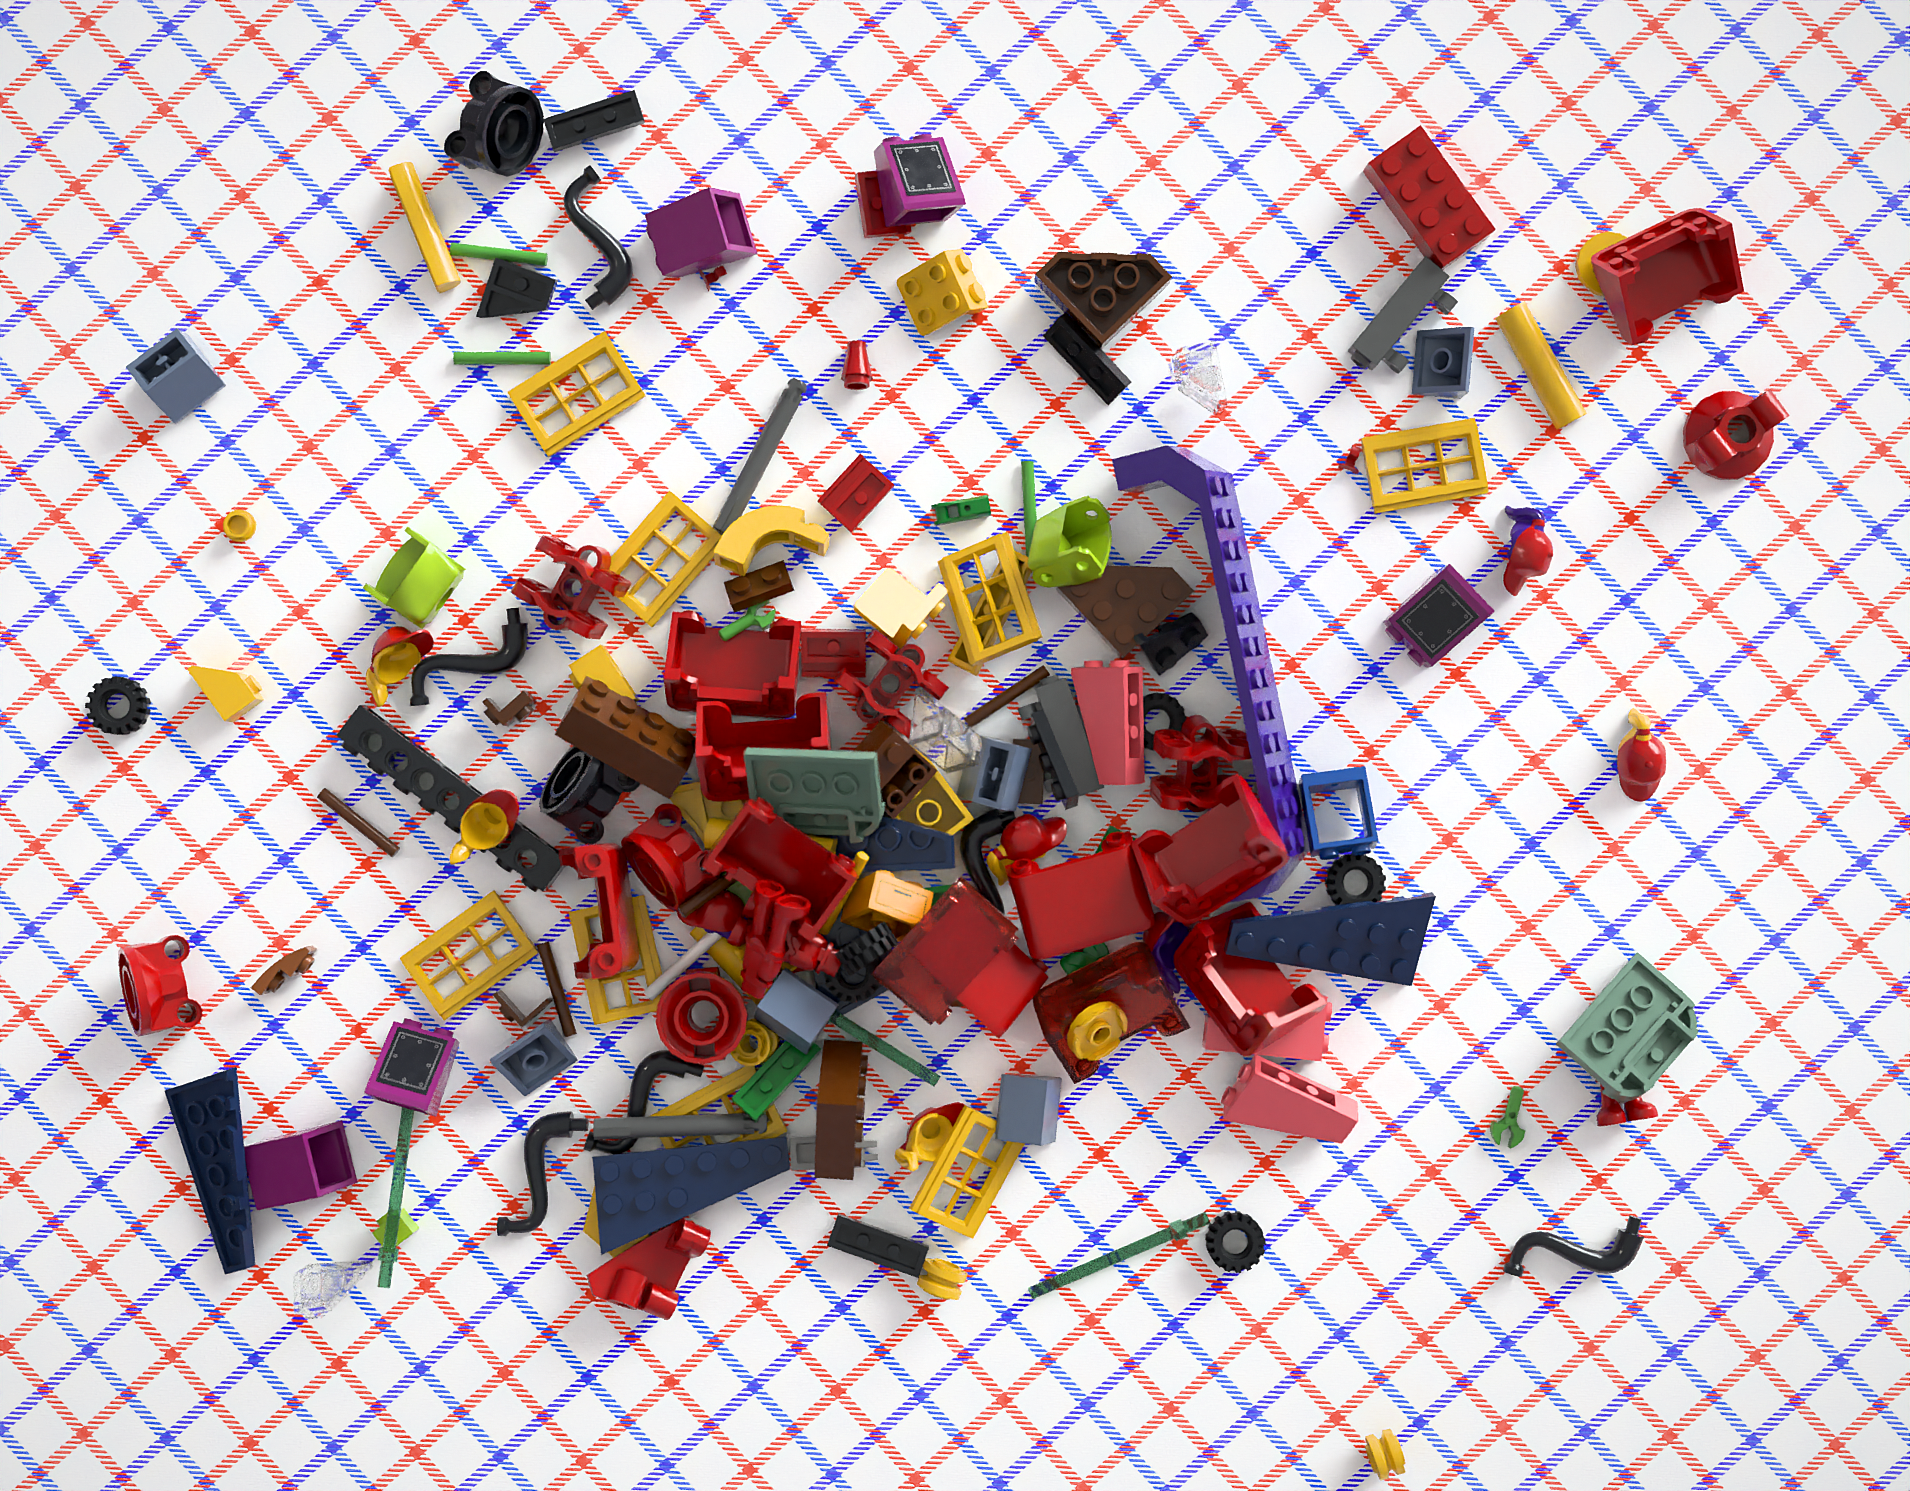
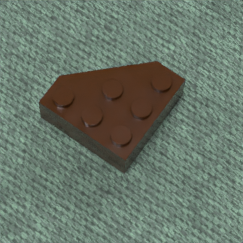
[1034,252,1172,349]
[1056,565,1194,659]
[814,1039,868,1180]

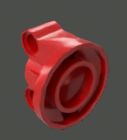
[1683,389,1790,480]
[621,803,723,911]
[118,935,203,1037]
[655,966,748,1064]

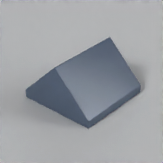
[1412,326,1475,399]
[753,968,839,1054]
[489,1019,578,1097]
[995,1074,1062,1146]

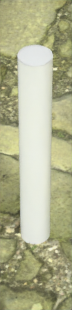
[644,933,723,1000]

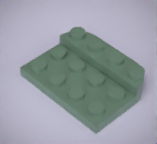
[744,748,885,843]
[1556,952,1699,1103]

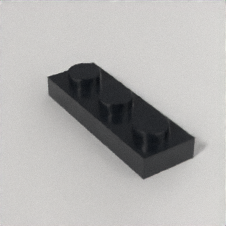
[543,89,646,152]
[1043,312,1132,406]
[1027,710,1079,810]
[827,1213,929,1278]

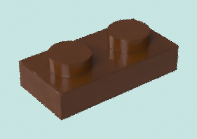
[723,560,794,613]

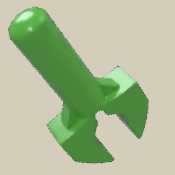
[719,600,776,641]
[1489,1086,1526,1149]

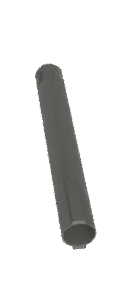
[713,378,807,533]
[593,1113,767,1140]

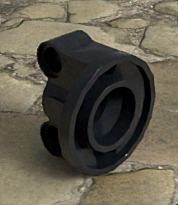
[444,71,544,177]
[539,746,641,845]

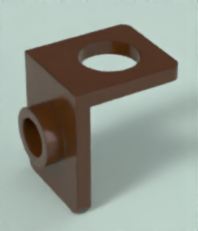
[493,990,553,1028]

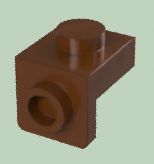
[482,690,537,727]

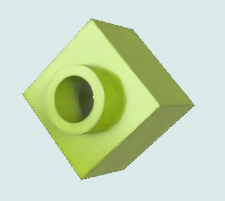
[372,1208,419,1253]

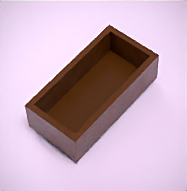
[554,676,696,799]

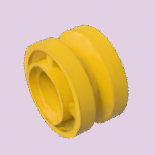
[730,1018,780,1066]
[917,1258,968,1300]
[1365,1428,1406,1481]

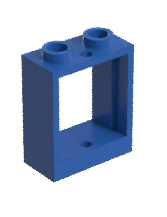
[1298,766,1379,860]

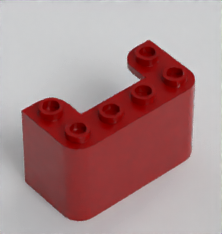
[695,692,831,802]

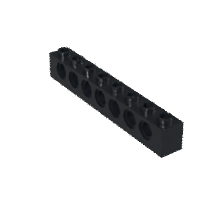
[336,705,566,892]

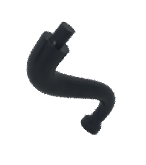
[563,165,633,310]
[409,607,528,706]
[960,809,1016,929]
[583,1050,705,1154]
[497,1111,589,1237]
[1503,1215,1644,1277]

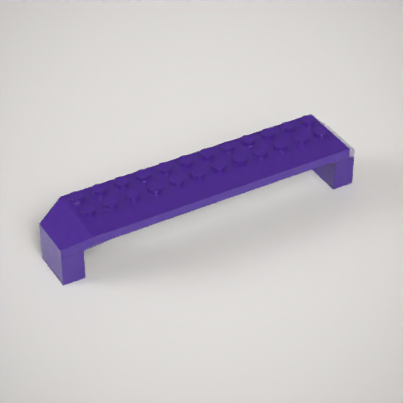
[1112,445,1310,904]

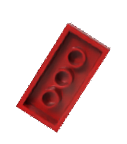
[1362,125,1496,270]

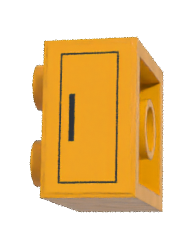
[840,870,934,942]

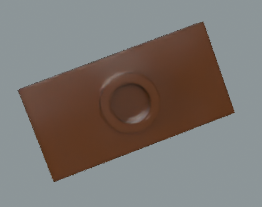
[1013,739,1044,804]

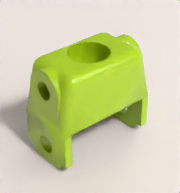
[1027,495,1112,588]
[363,526,466,629]

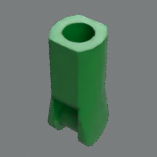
[931,495,991,526]

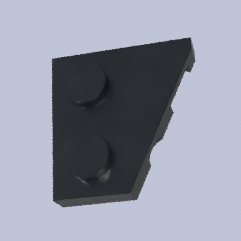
[476,257,558,318]
[1133,612,1209,676]

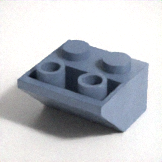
[126,328,227,424]
[957,733,1032,811]

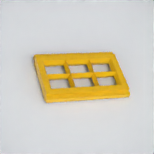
[507,331,646,457]
[1361,418,1489,514]
[609,490,722,628]
[937,532,1043,667]
[399,890,539,1021]
[568,895,666,1025]
[650,1066,788,1149]
[909,1105,1025,1239]

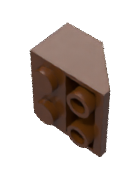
[853,720,937,819]

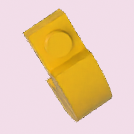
[713,505,829,576]

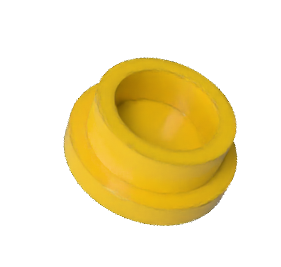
[223,510,256,542]

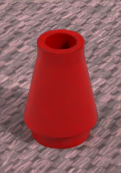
[841,340,873,390]

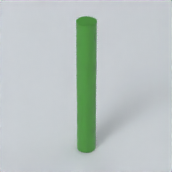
[450,242,548,266]
[453,352,551,365]
[1021,461,1037,557]

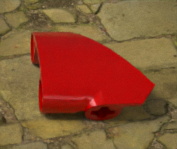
[586,1218,711,1320]

